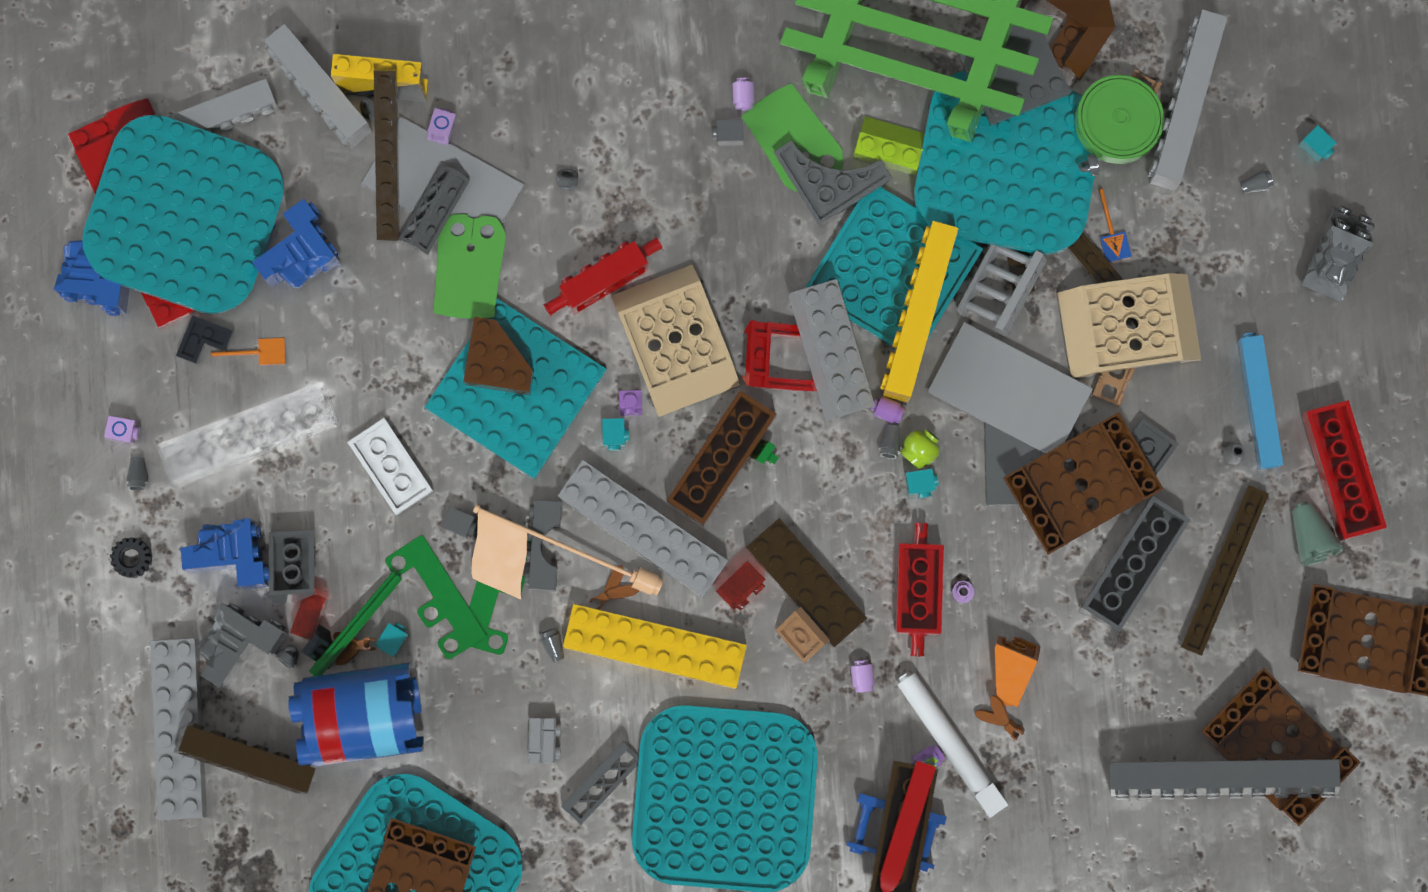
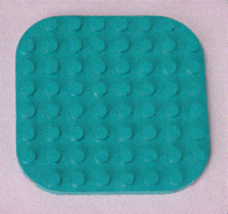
[914,71,1098,255]
[82,115,284,314]
[632,705,818,892]
[309,774,523,892]

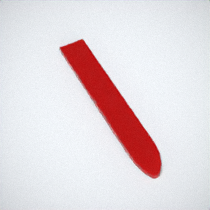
[880,761,936,892]

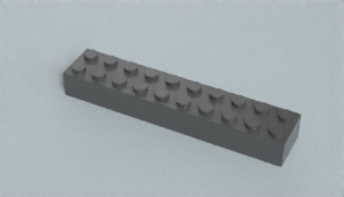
[1110,760,1340,800]

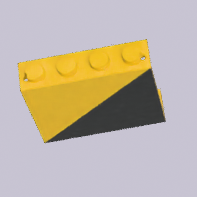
[331,54,429,102]

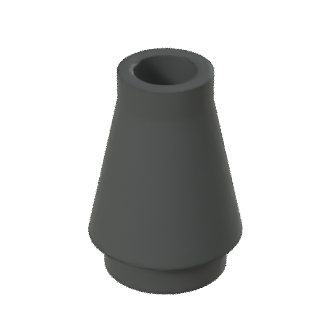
[1240,170,1275,194]
[879,425,900,459]
[1223,443,1245,465]
[125,457,148,491]
[539,628,565,662]

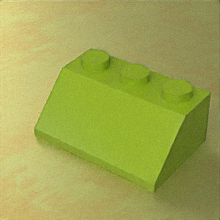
[853,116,925,176]

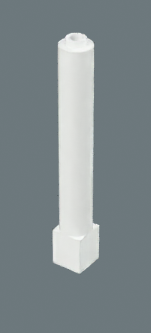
[898,672,1008,818]

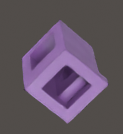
[619,390,642,416]

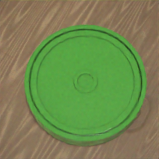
[1074,75,1164,164]

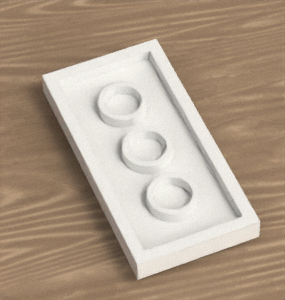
[347,418,433,516]

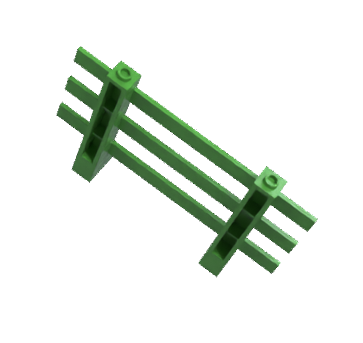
[780,0,1054,143]

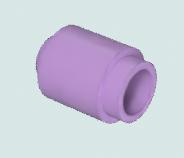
[732,78,755,110]
[850,660,875,693]

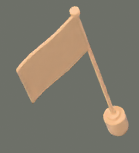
[472,504,664,599]

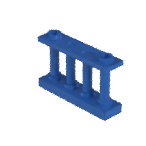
[846,794,947,872]

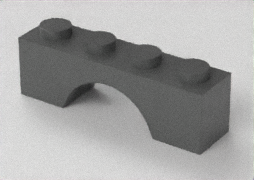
[525,500,563,592]

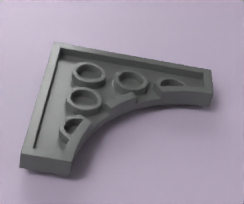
[774,140,894,226]

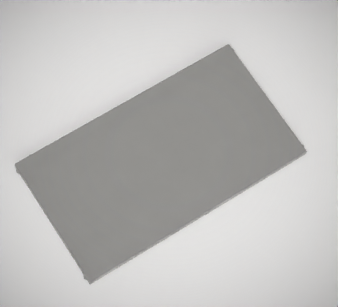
[361,116,524,247]
[927,322,1093,454]

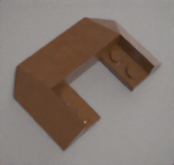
[976,0,1115,81]

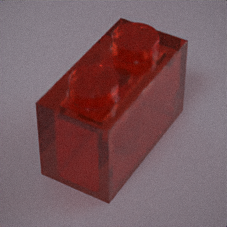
[715,560,766,611]
[290,594,329,640]

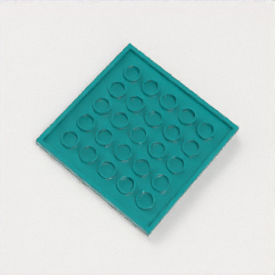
[805,187,983,349]
[424,299,607,480]

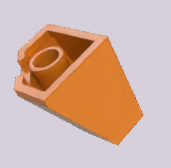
[995,636,1041,707]

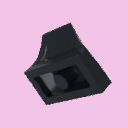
[301,624,333,670]

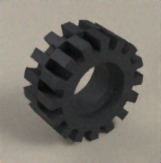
[110,537,153,578]

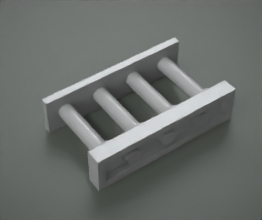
[957,244,1047,337]

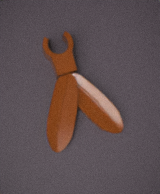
[589,565,639,610]
[333,632,376,666]
[975,695,1025,740]

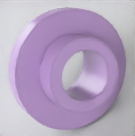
[952,581,974,603]

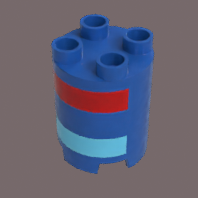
[288,662,424,767]

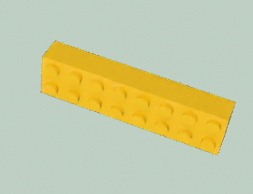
[880,221,958,403]
[563,604,747,690]

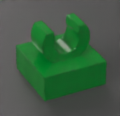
[750,440,779,465]

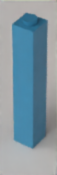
[1237,332,1284,470]

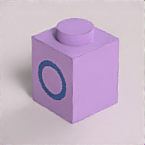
[427,108,456,145]
[104,416,140,444]

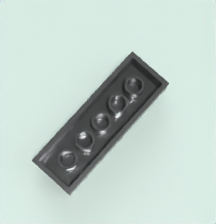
[1079,496,1190,633]

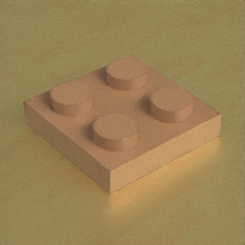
[775,607,830,664]

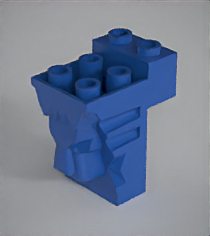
[252,199,340,289]
[53,235,130,317]
[180,518,269,590]

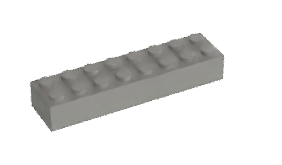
[1148,9,1228,191]
[557,460,728,599]
[150,638,207,821]

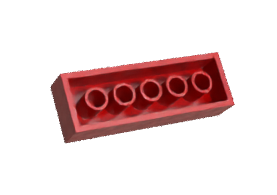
[1302,400,1387,541]

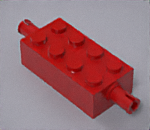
[543,237,663,316]
[895,523,944,657]

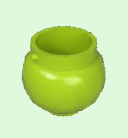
[900,429,940,470]

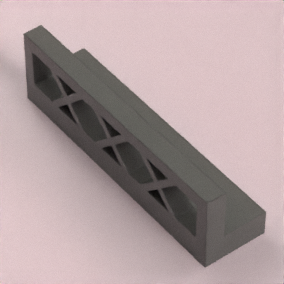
[398,164,470,255]
[561,742,639,825]

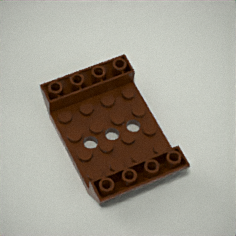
[1003,412,1164,555]
[1297,584,1428,697]
[1201,667,1361,826]
[367,818,476,892]

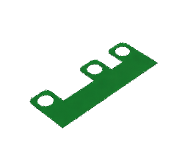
[385,535,487,659]
[469,537,532,655]

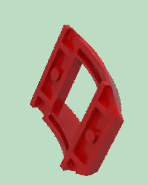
[741,320,817,392]

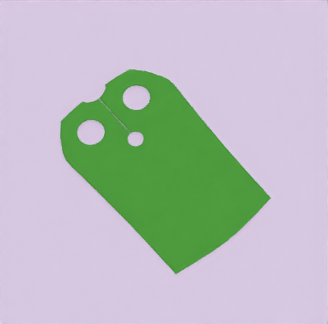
[741,83,843,192]
[433,214,506,319]

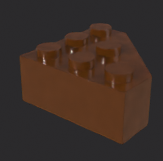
[463,317,534,396]

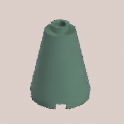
[1293,501,1343,566]

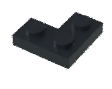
[176,315,234,365]

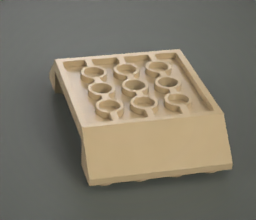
[611,265,740,417]
[1057,273,1202,379]

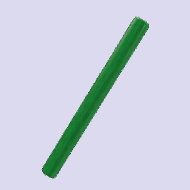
[309,572,402,676]

